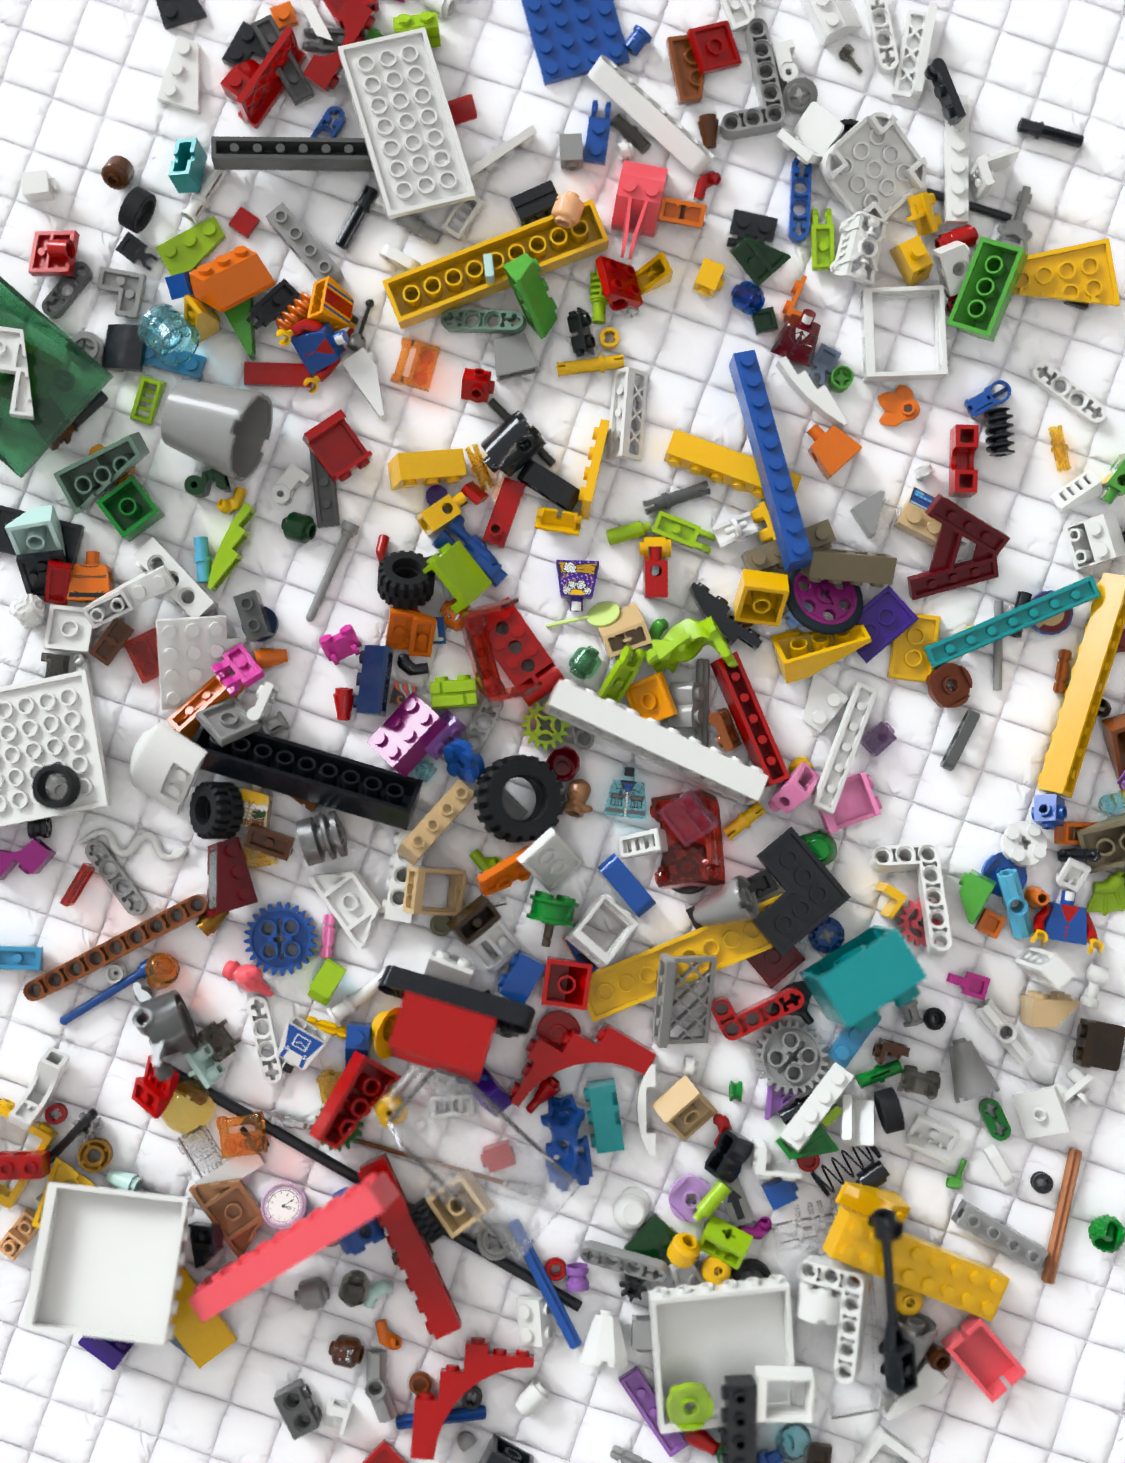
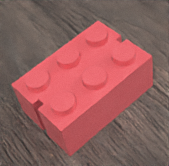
[940,1314,1027,1403]

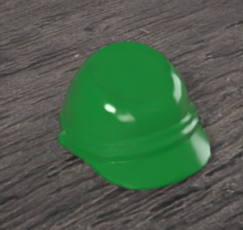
[800,830,837,866]

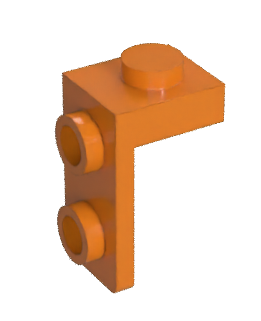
[782,275,807,323]

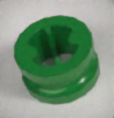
[729,1081,742,1102]

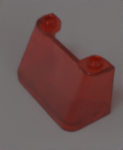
[650,789,725,889]

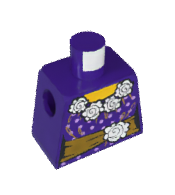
[556,560,599,612]

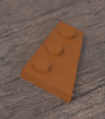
[665,35,705,105]

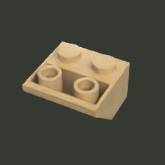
[597,603,652,660]
[1020,990,1079,1028]

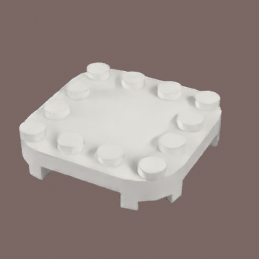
[819,112,928,227]

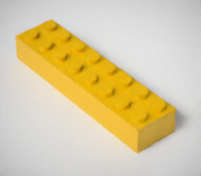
[822,1205,1010,1322]

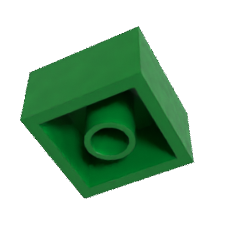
[96,475,165,542]

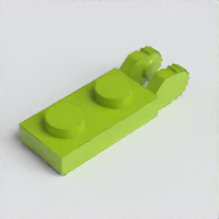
[810,208,835,271]
[651,510,716,554]
[597,645,645,703]

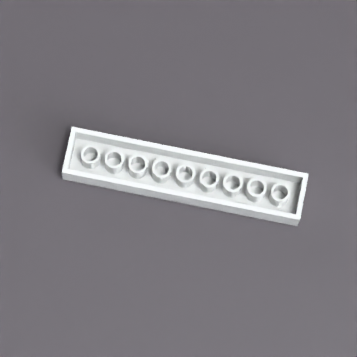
[543,679,769,806]

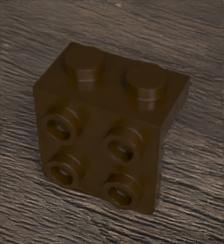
[1073,1018,1125,1071]

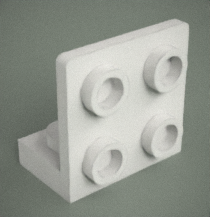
[969,147,1021,202]
[750,1138,802,1182]

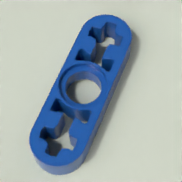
[310,106,346,138]

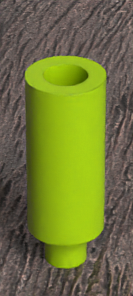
[605,521,652,546]
[693,1179,732,1223]

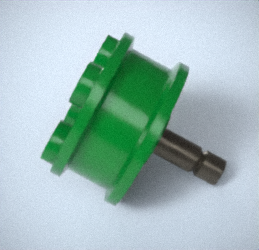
[526,890,579,947]

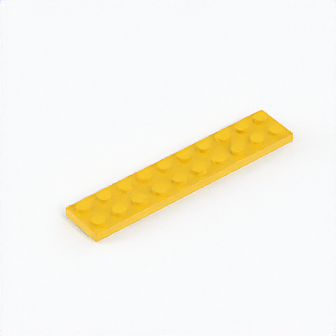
[587,893,783,1022]

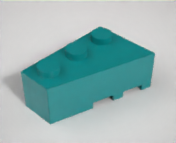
[584,1077,625,1154]

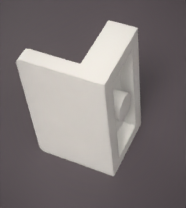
[842,1094,875,1147]

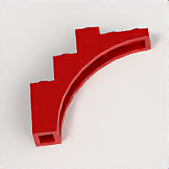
[509,1023,656,1107]
[410,1337,534,1460]

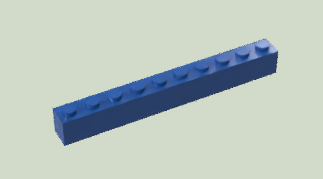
[729,350,813,572]

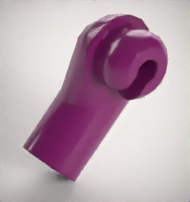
[740,1216,772,1240]

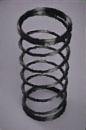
[810,1145,882,1197]

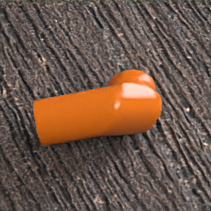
[375,1319,402,1350]

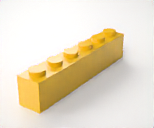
[663,429,802,499]

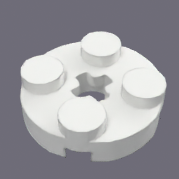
[1000,821,1047,867]

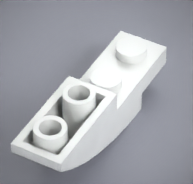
[82,565,176,629]

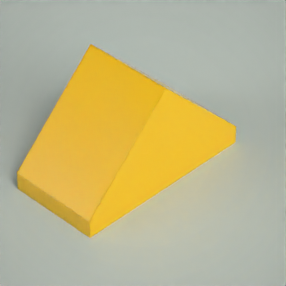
[636,252,673,295]

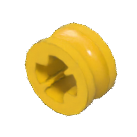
[599,327,620,350]

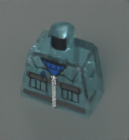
[603,767,647,819]

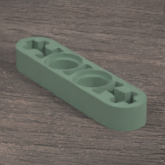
[440,309,527,334]

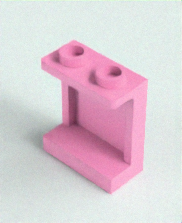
[811,772,882,834]

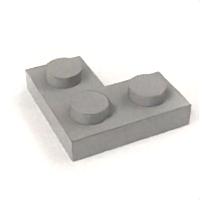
[97,266,147,320]

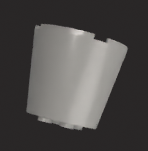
[161,380,273,482]

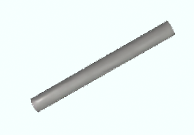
[993,600,1004,691]

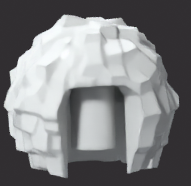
[8,594,46,630]

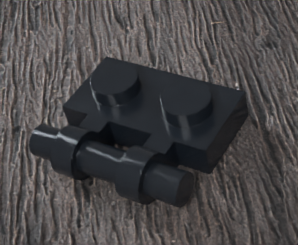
[726,209,778,248]

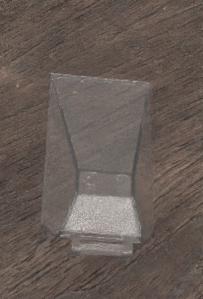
[380,1064,580,1260]

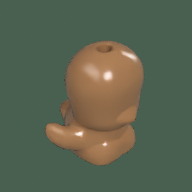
[561,779,593,818]

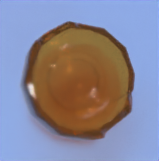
[144,952,180,990]

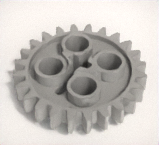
[753,1020,828,1095]

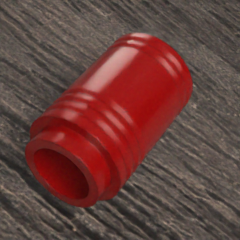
[934,224,978,249]

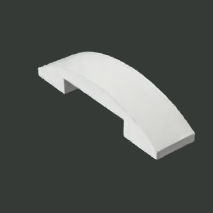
[636,1061,656,1157]

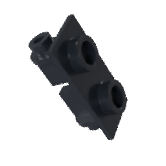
[567,307,596,357]

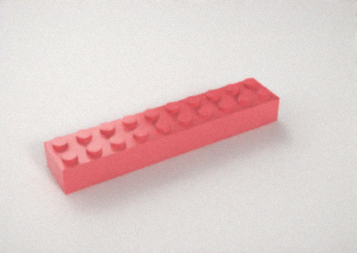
[188,1171,400,1323]

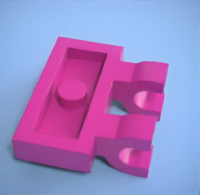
[211,643,265,697]

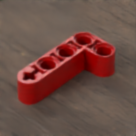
[712,986,805,1040]

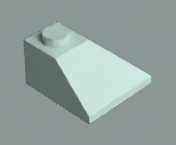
[5,505,66,555]

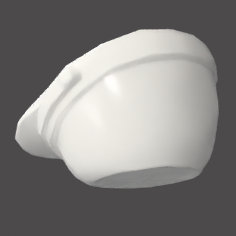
[612,1187,651,1232]

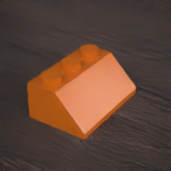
[189,245,275,313]

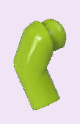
[469,849,502,871]

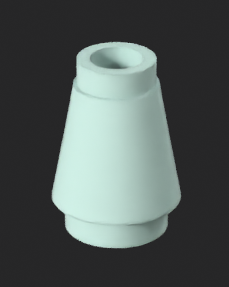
[106,1169,143,1191]

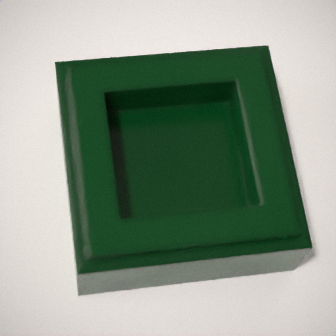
[751,306,779,335]

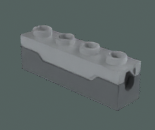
[951,1199,1049,1272]

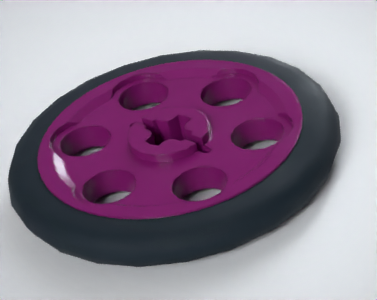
[786,569,863,635]

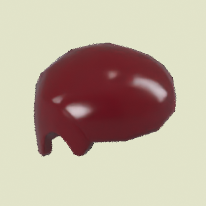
[546,746,580,782]

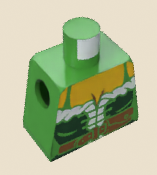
[1099,453,1125,505]

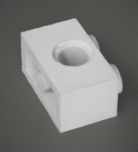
[932,241,971,297]

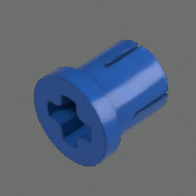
[623,24,652,57]

